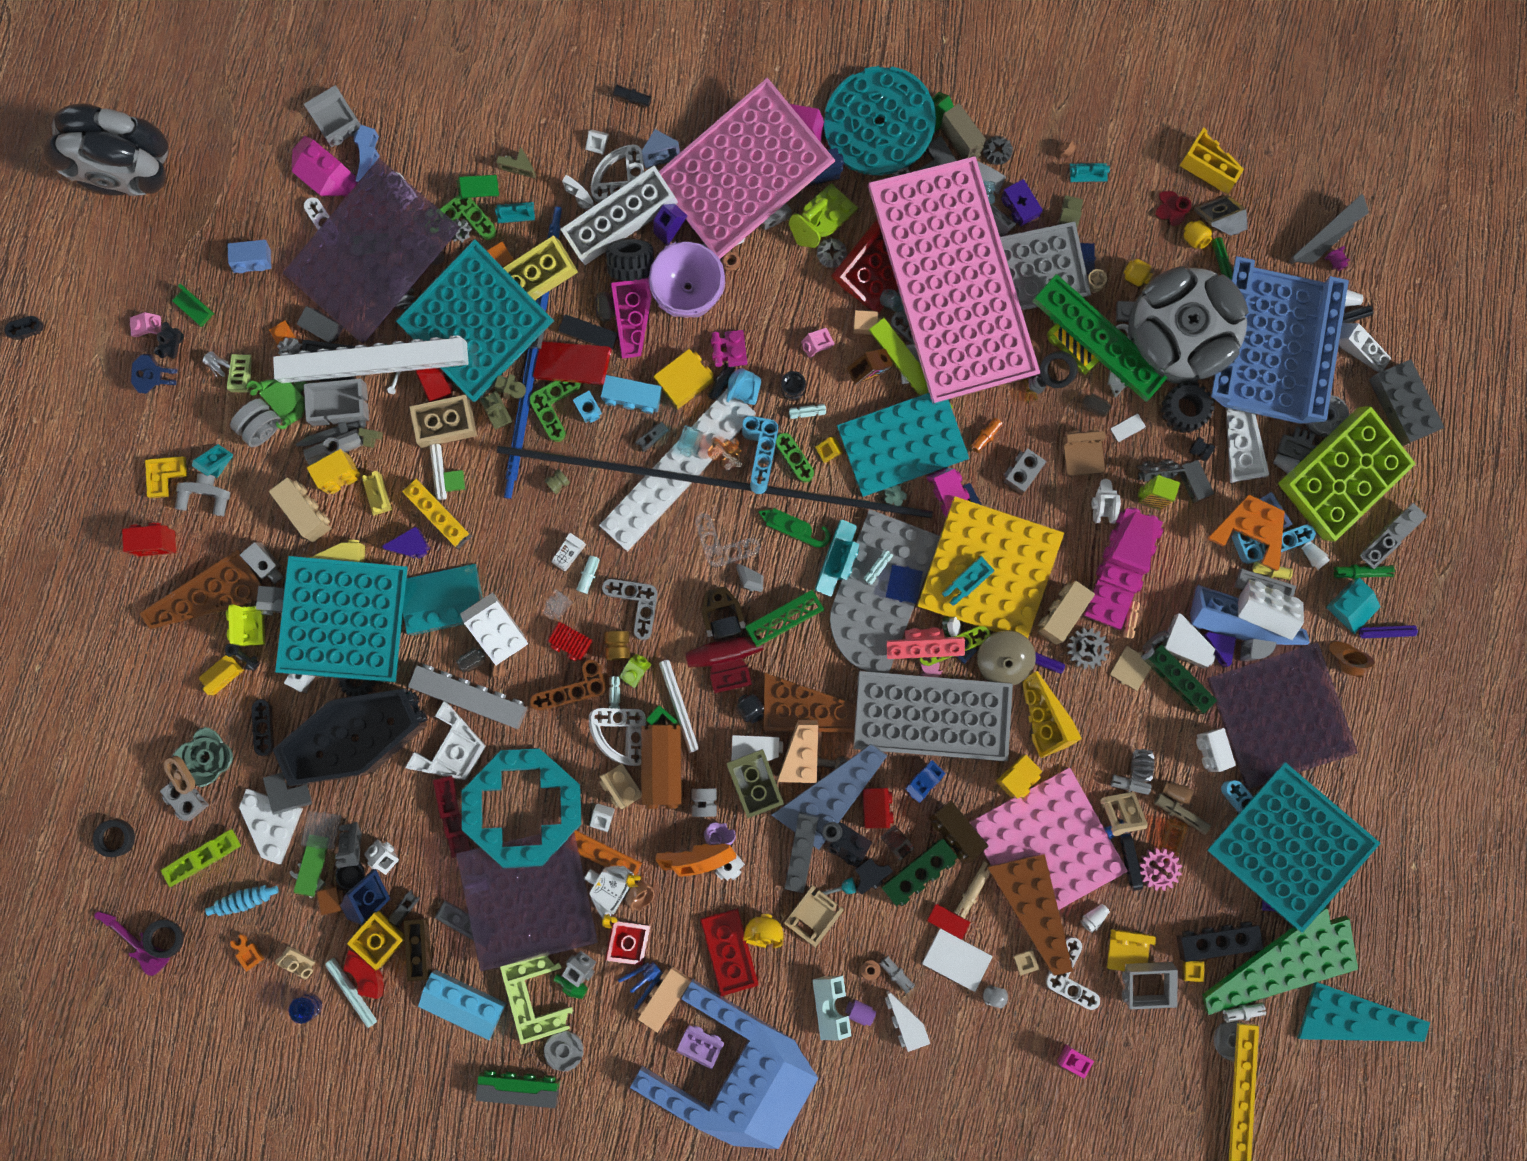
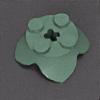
[172,727,233,787]

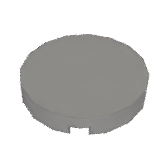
[1213,1021,1244,1061]
[544,1030,584,1071]

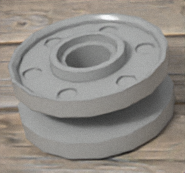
[1305,395,1350,437]

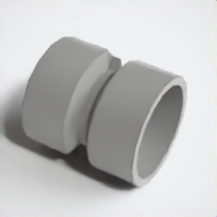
[692,789,717,817]

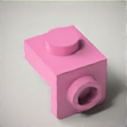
[130,312,161,337]

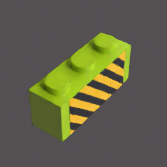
[1046,323,1100,375]
[1138,475,1180,510]

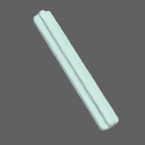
[325,958,377,1028]

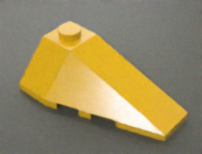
[1022,671,1082,758]

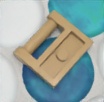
[1100,792,1148,836]

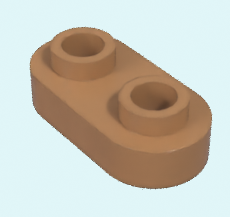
[164,756,195,794]

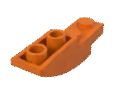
[655,843,737,877]

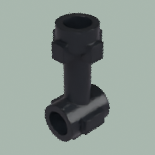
[225,644,260,671]

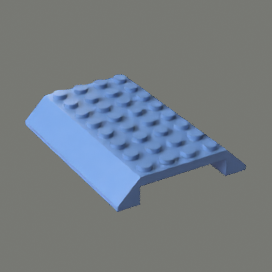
[1211,256,1349,424]

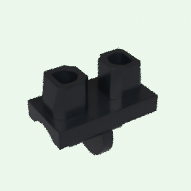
[154,322,184,359]

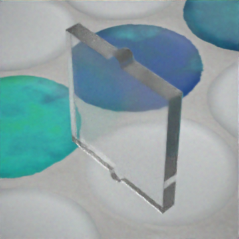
[301,811,341,849]

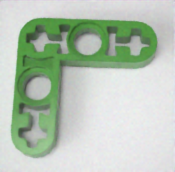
[425,195,496,240]
[530,381,581,442]

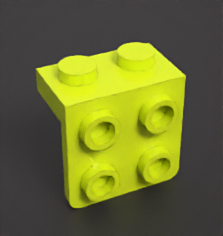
[226,605,265,646]

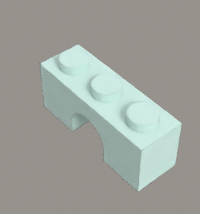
[813,976,851,1040]

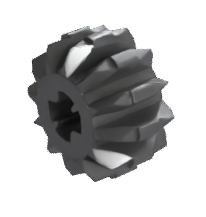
[1131,749,1154,782]

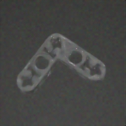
[695,513,760,568]

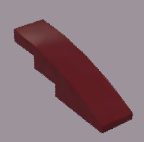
[433,776,472,858]

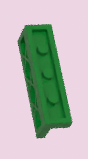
[745,590,824,647]

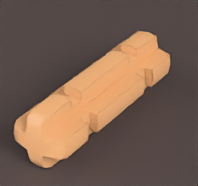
[1123,601,1140,639]

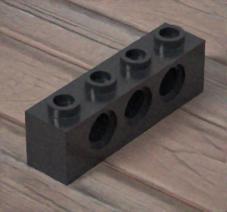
[1176,921,1263,962]

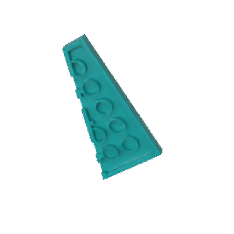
[1297,982,1430,1042]

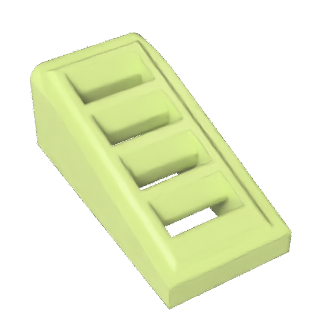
[227,354,252,392]

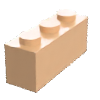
[638,966,692,1033]

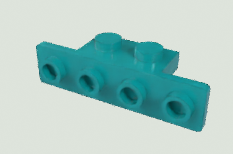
[815,519,860,597]

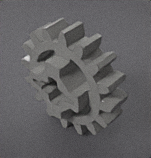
[1066,628,1110,670]

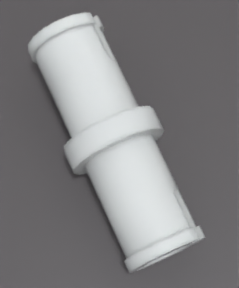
[1223,1002,1266,1023]

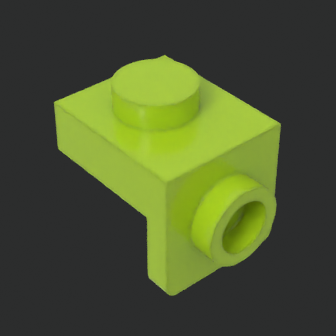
[619,654,651,688]

